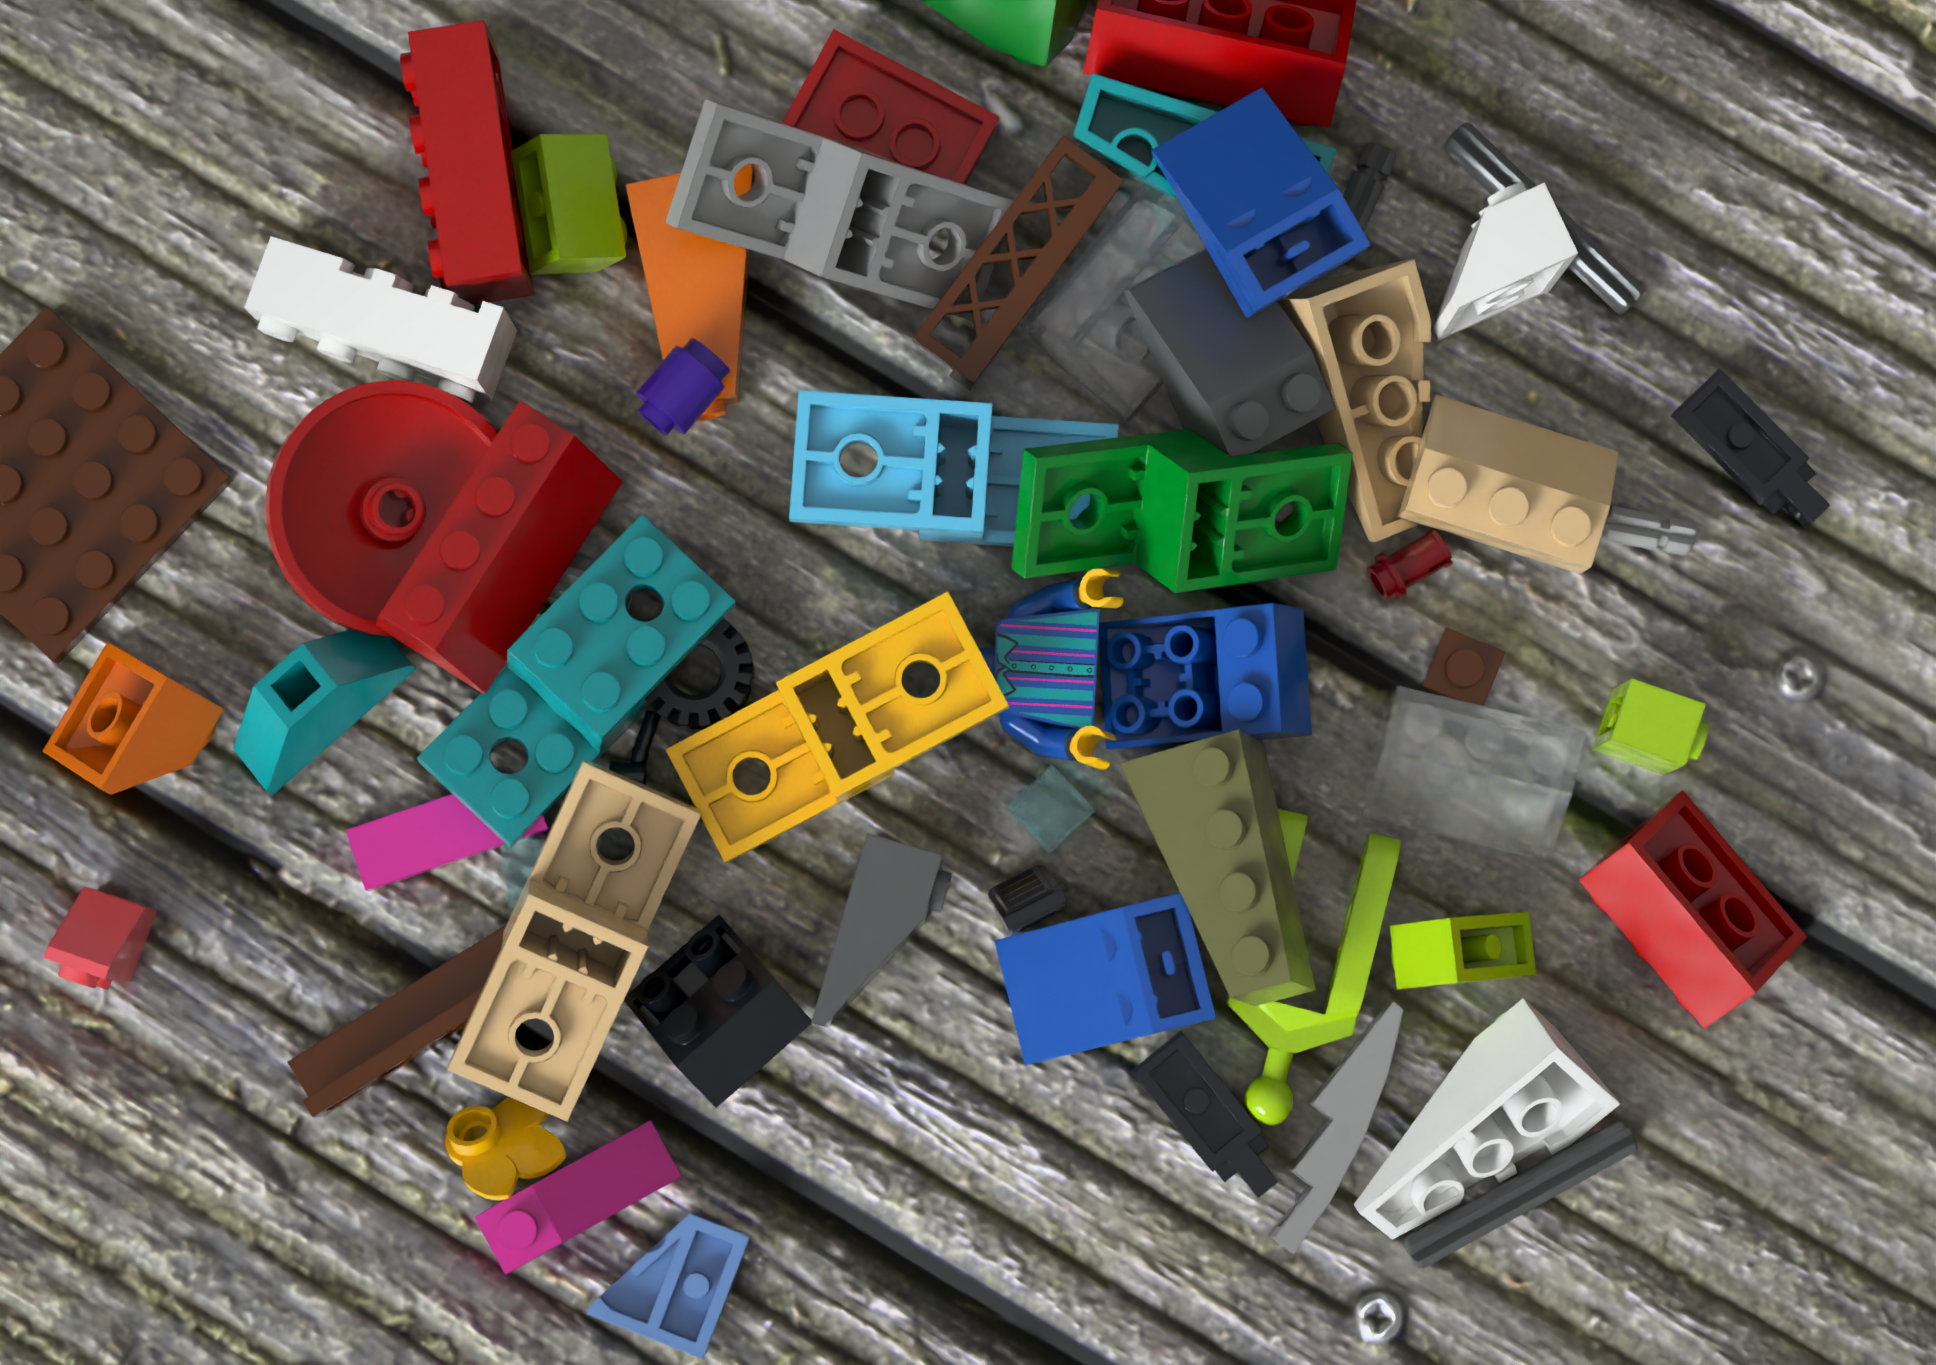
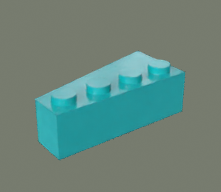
[1073,73,1337,208]

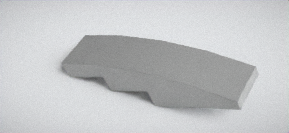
[1268,1001,1404,1254]

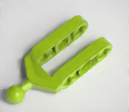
[1226,807,1401,1126]

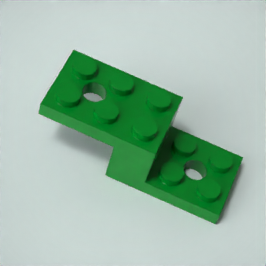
[1011,429,1353,593]

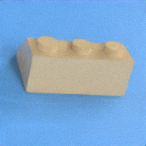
[1398,395,1619,574]

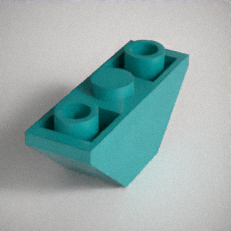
[233,630,416,795]

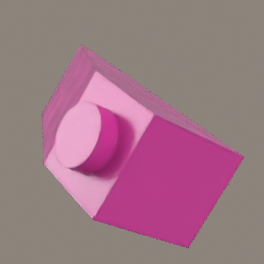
[474,1120,682,1275]

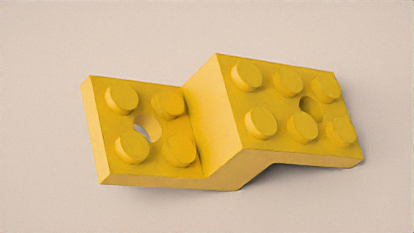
[665,592,1009,864]

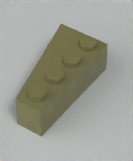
[1119,729,1316,1006]

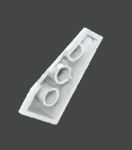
[1354,998,1620,1240]

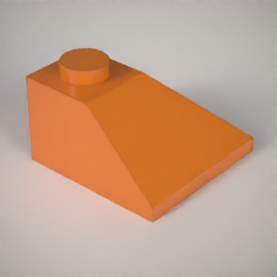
[42,642,225,795]

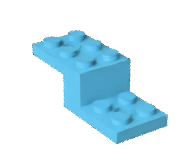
[789,390,1119,547]

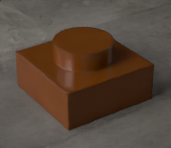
[1420,627,1505,713]

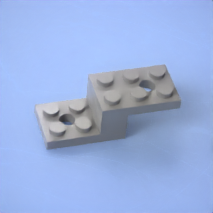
[665,99,1014,321]

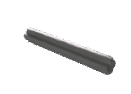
[1444,123,1644,314]
[1403,1121,1638,1268]

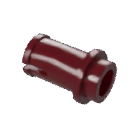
[1367,529,1453,600]

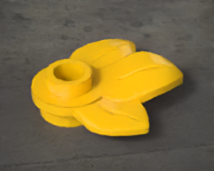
[445,1097,567,1200]

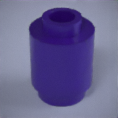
[636,338,730,436]

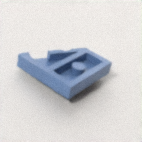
[587,1213,751,1359]

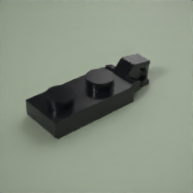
[1671,369,1830,528]
[1131,1031,1278,1198]

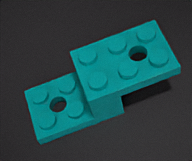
[418,514,736,849]

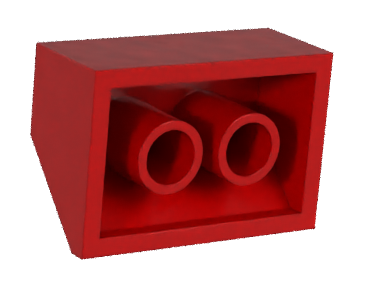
[1579,790,1807,1029]

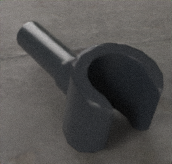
[609,710,661,785]

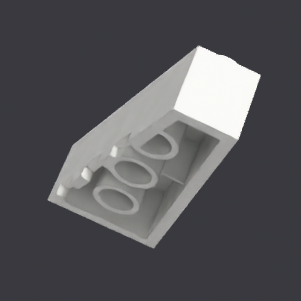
[244,236,517,404]

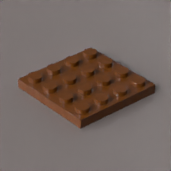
[0,306,233,664]

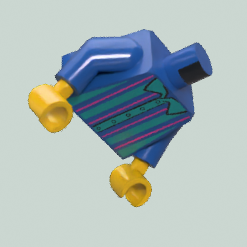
[978,569,1123,770]

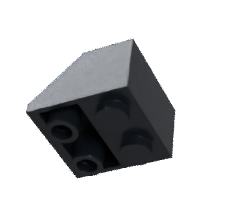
[624,915,812,1108]

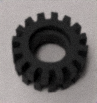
[646,618,754,729]

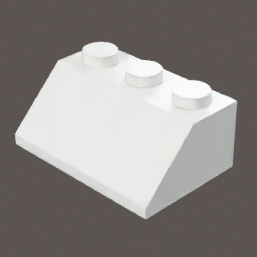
[1431,182,1578,342]

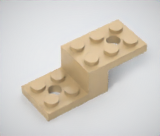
[447,758,701,1122]

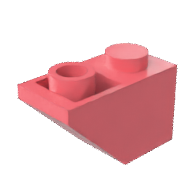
[43,886,157,990]

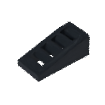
[988,865,1067,936]

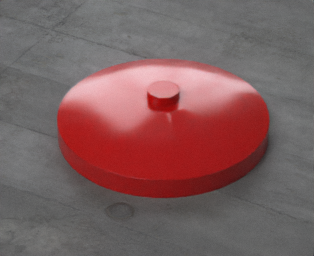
[265,380,498,637]

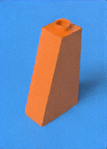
[625,164,755,422]

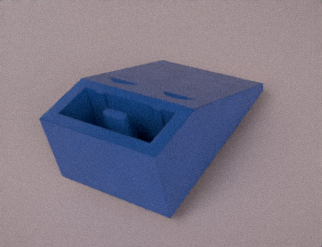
[1151,88,1371,318]
[1099,603,1312,750]
[994,893,1216,1066]

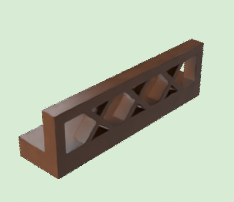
[911,135,1124,391]
[287,925,506,1117]

